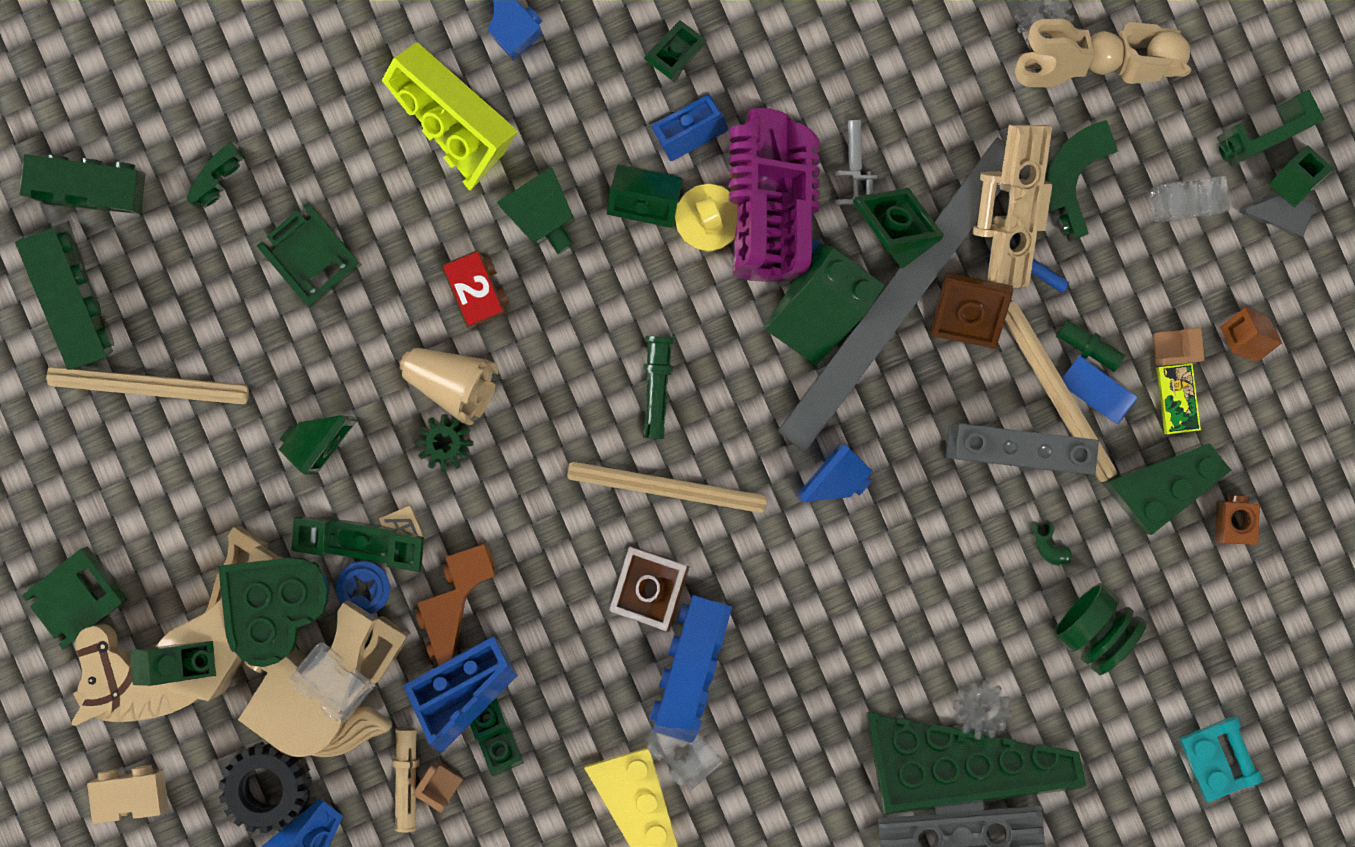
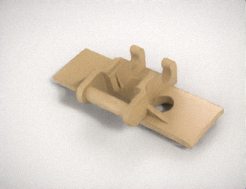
[973,125,1052,288]

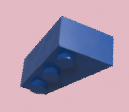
[403,636,518,753]

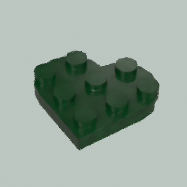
[218,557,329,667]

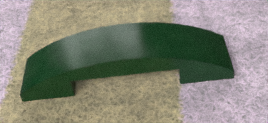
[291,517,424,572]

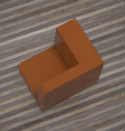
[1220,307,1282,362]

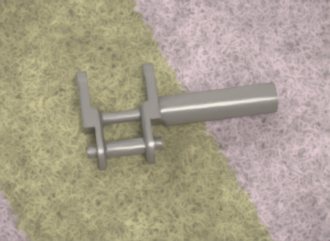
[834,120,878,206]

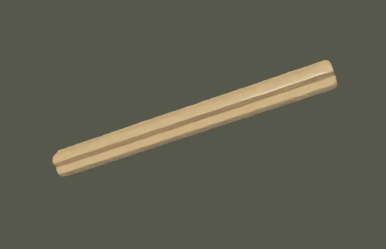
[1004,301,1117,482]
[46,366,249,405]
[567,462,767,513]

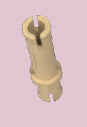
[392,727,420,833]

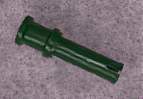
[643,336,675,439]

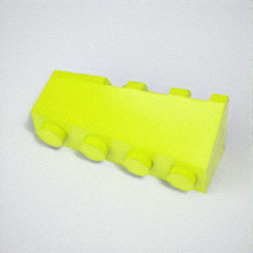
[382,42,519,191]

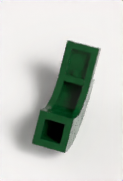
[1045,120,1118,242]

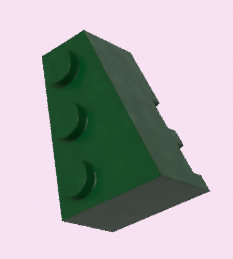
[19,154,146,215]

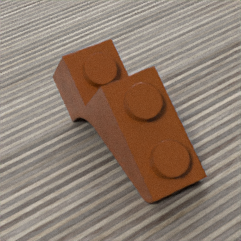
[415,543,498,666]

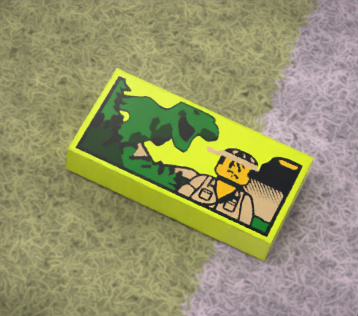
[1156,363,1201,434]

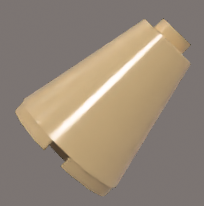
[400,348,498,425]

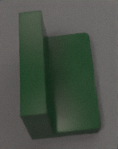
[607,165,683,228]

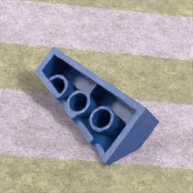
[649,595,732,743]

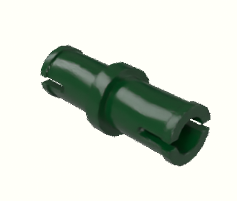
[1056,319,1126,372]

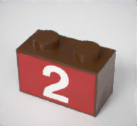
[441,249,510,330]

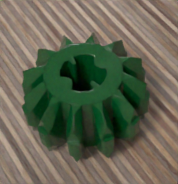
[415,414,474,472]

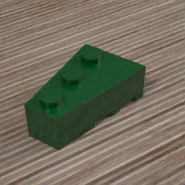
[1101,444,1231,535]

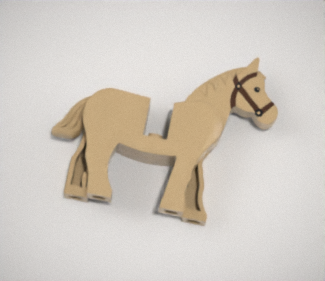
[72,526,411,757]

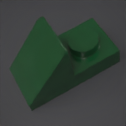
[644,20,707,83]

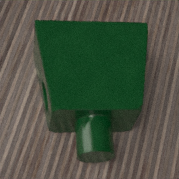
[497,167,575,255]

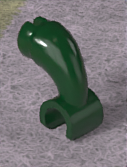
[1030,520,1072,566]

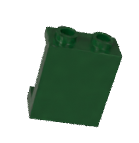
[1217,90,1325,167]

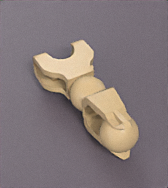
[1015,19,1191,88]

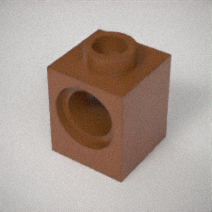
[1215,495,1260,545]

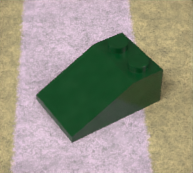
[763,244,885,365]

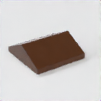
[609,546,690,632]

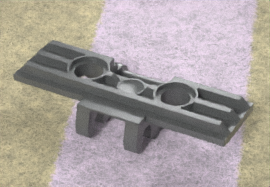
[878,802,1046,847]

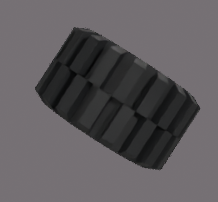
[219,742,312,833]

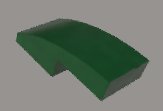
[186,142,245,208]
[470,697,524,777]

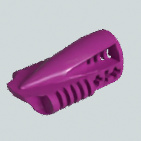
[729,108,820,282]

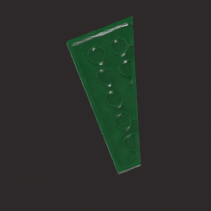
[866,712,1086,815]

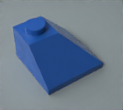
[796,444,873,502]

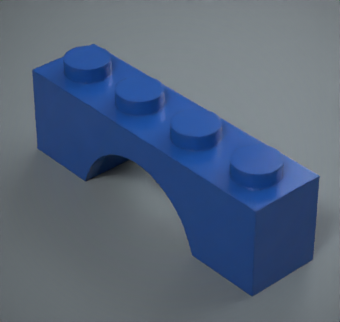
[488,0,543,61]

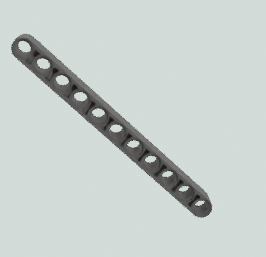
[777,137,1006,452]

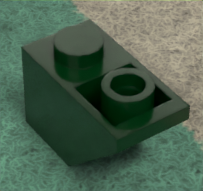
[1269,145,1335,208]
[130,641,216,686]

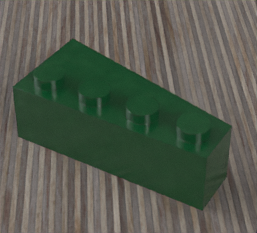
[15,221,114,370]

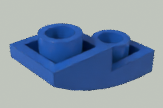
[1062,355,1139,424]

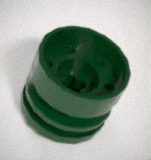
[1054,583,1147,676]

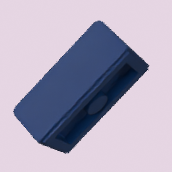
[651,94,728,161]

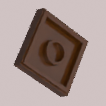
[930,273,1013,349]

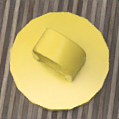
[675,184,737,252]

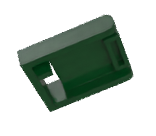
[256,202,362,308]
[22,546,128,650]

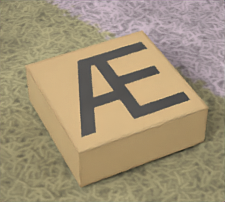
[379,505,425,537]

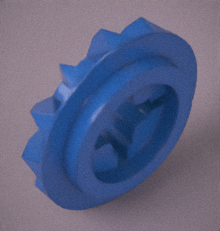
[336,561,391,614]

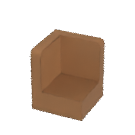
[1153,327,1205,367]
[412,760,464,813]

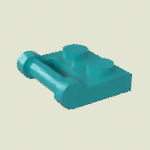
[1179,716,1263,803]

